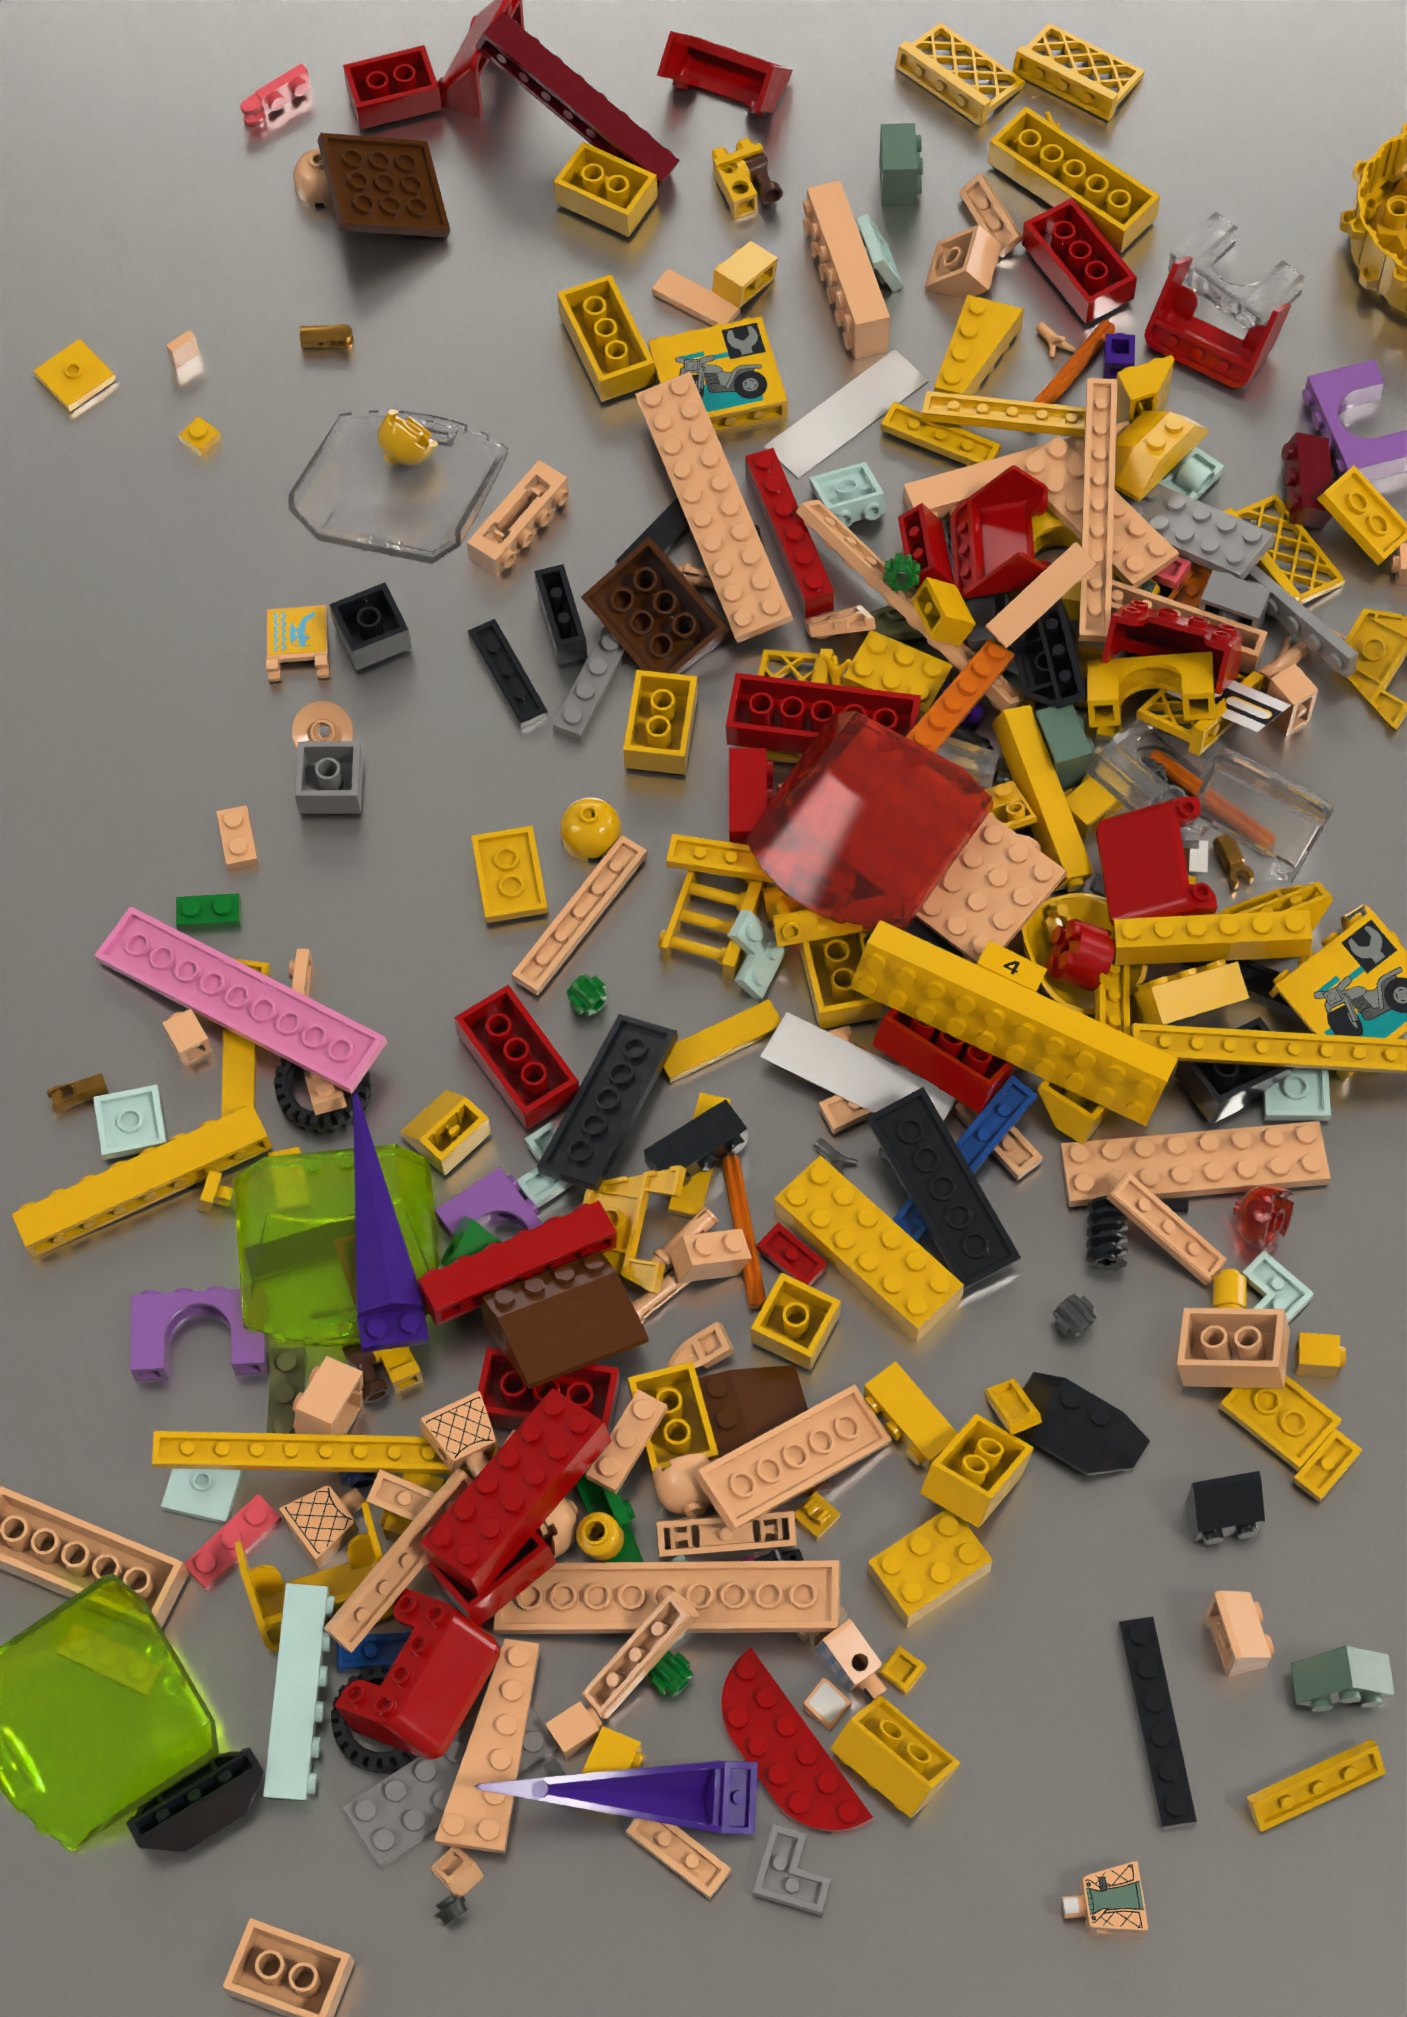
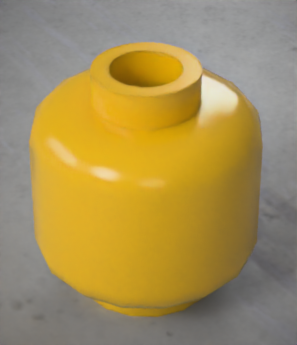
[576,1512,624,1561]

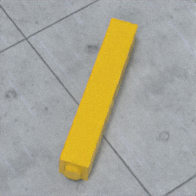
[992,705,1094,892]

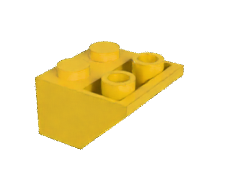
[1116,355,1174,424]
[967,780,1037,831]
[399,1090,491,1176]

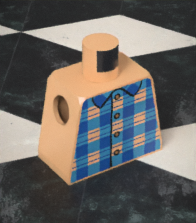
[815,1619,887,1702]

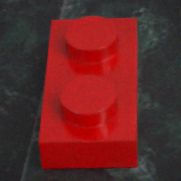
[756,1222,828,1286]

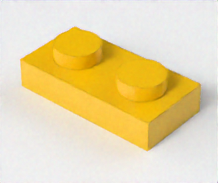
[1292,1428,1362,1503]

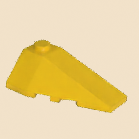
[1037,1032,1131,1145]

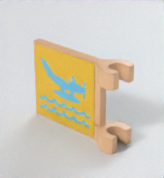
[266,605,330,682]

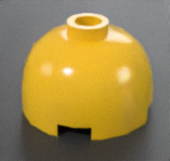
[377,410,438,466]
[560,797,622,861]

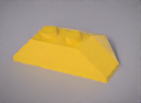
[1114,411,1209,502]
[1216,881,1333,960]

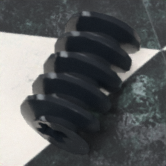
[1086,1196,1129,1270]

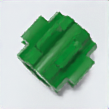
[883,553,921,593]
[566,974,609,1016]
[648,1650,694,1697]

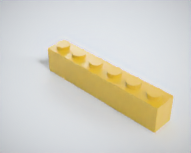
[1113,910,1312,966]

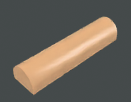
[581,1591,699,1719]

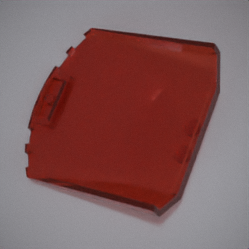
[746,711,993,930]

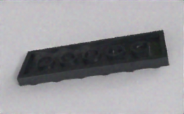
[537,1014,678,1192]
[866,1087,1021,1291]

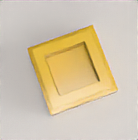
[878,1645,927,1696]

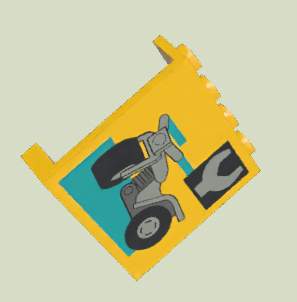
[648,316,788,433]
[1269,910,1407,1082]

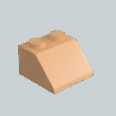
[924,225,1002,298]
[1206,1591,1274,1677]

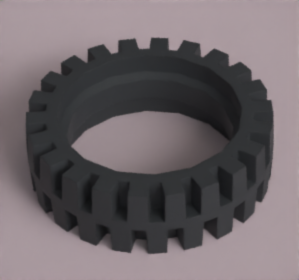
[274,1058,371,1134]
[331,1665,418,1774]

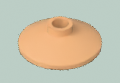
[292,701,354,749]

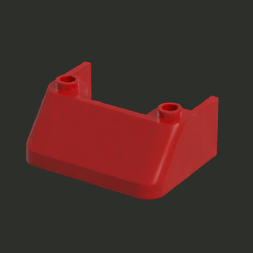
[657,31,793,116]
[1144,256,1292,388]

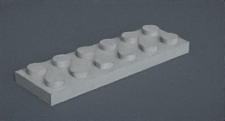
[1114,484,1275,580]
[342,1706,559,1869]

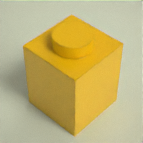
[1295,1332,1346,1378]

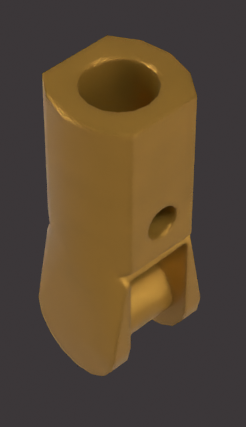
[300,324,354,349]
[47,1072,109,1113]

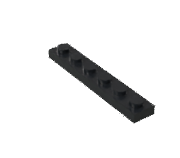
[1118,1616,1197,1830]

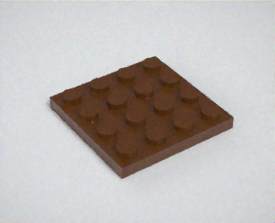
[317,133,451,238]

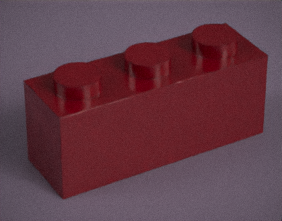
[1281,432,1333,529]

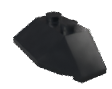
[1011,598,1087,709]
[1023,1372,1150,1476]
[126,1747,264,1852]

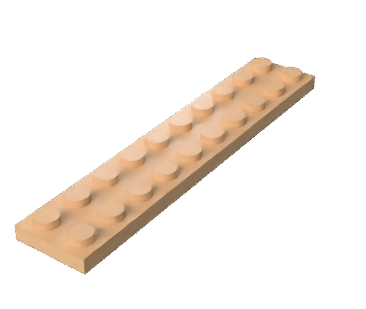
[635,372,793,643]
[494,1560,841,1634]

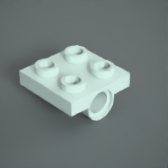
[1158,446,1224,500]

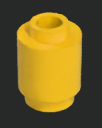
[1213,1269,1247,1309]

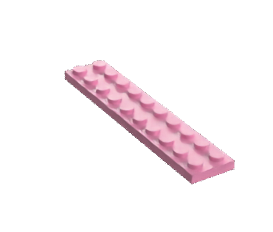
[94,906,387,1094]

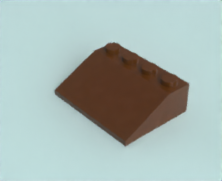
[581,537,732,674]
[482,1251,649,1389]
[698,1365,831,1503]

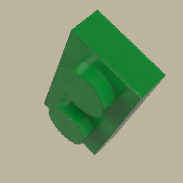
[176,893,241,931]

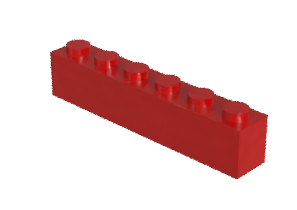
[745,448,834,619]
[418,1201,617,1326]

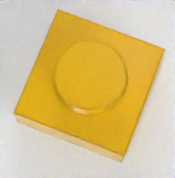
[178,416,221,457]

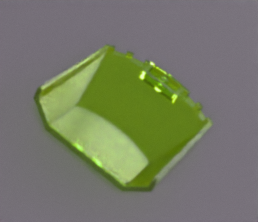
[233,1144,441,1347]
[0,1574,219,1851]

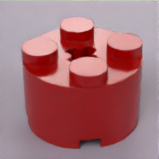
[1045,918,1115,992]

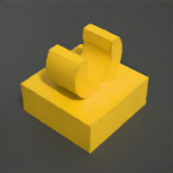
[197,1170,234,1213]
[794,1491,840,1541]

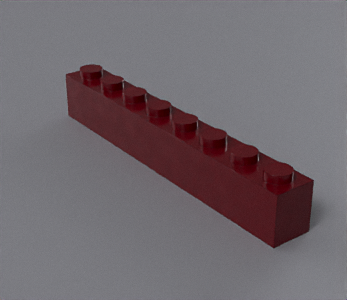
[475,11,680,189]

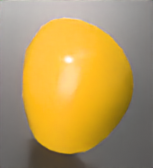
[1021,893,1148,1014]

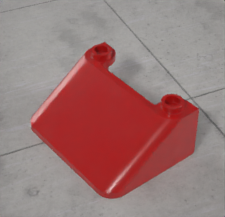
[438,0,525,119]
[950,465,1052,599]
[1096,797,1218,927]

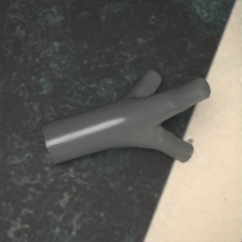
[813,1138,858,1176]

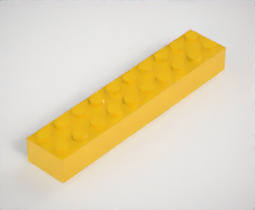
[850,920,1178,1126]

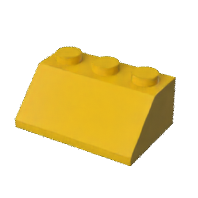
[830,1695,961,1818]

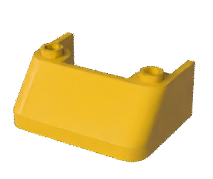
[234,1502,396,1651]

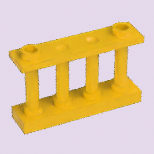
[657,870,768,980]
[762,874,903,947]

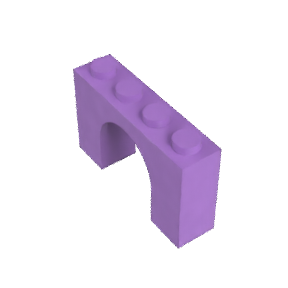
[1302,359,1407,482]
[435,1167,543,1240]
[130,1284,269,1381]

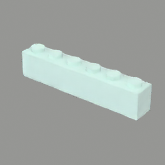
[263,1583,335,1801]

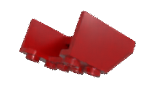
[1101,600,1242,694]
[334,1588,500,1760]

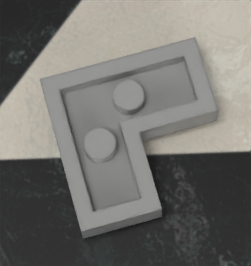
[753,1824,831,1915]

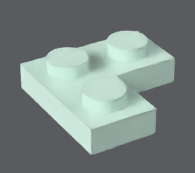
[728,910,789,999]
[516,1122,574,1208]
[1241,1251,1314,1323]

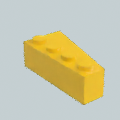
[934,294,1024,396]

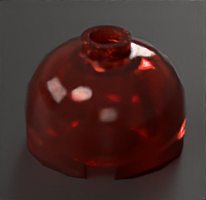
[1233,1184,1294,1253]

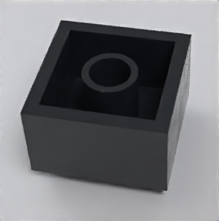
[329,582,412,670]

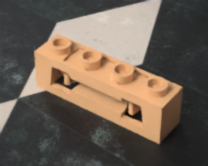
[467,460,569,576]
[655,1509,797,1557]

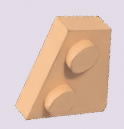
[803,605,876,639]

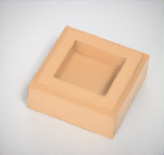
[166,330,200,369]

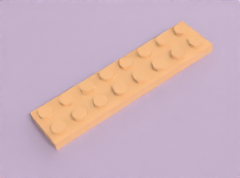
[1060,1121,1331,1207]

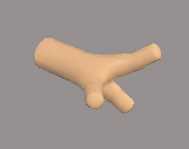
[1036,322,1078,358]

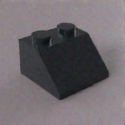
[1185,1471,1265,1545]

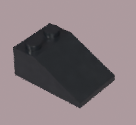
[1174,1017,1296,1124]

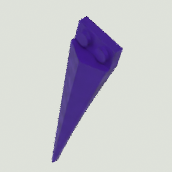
[353,1092,429,1353]
[474,1760,758,1835]

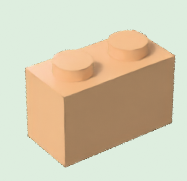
[1266,663,1319,736]
[669,1229,752,1283]

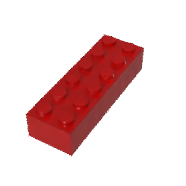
[725,673,921,759]
[420,1388,612,1597]

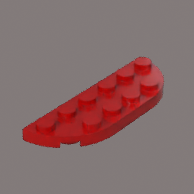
[721,1647,873,1833]

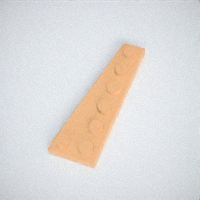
[435,1639,540,1854]

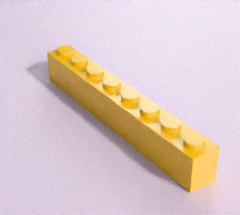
[11,1104,272,1258]

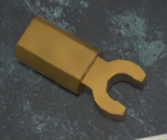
[1213,832,1254,889]

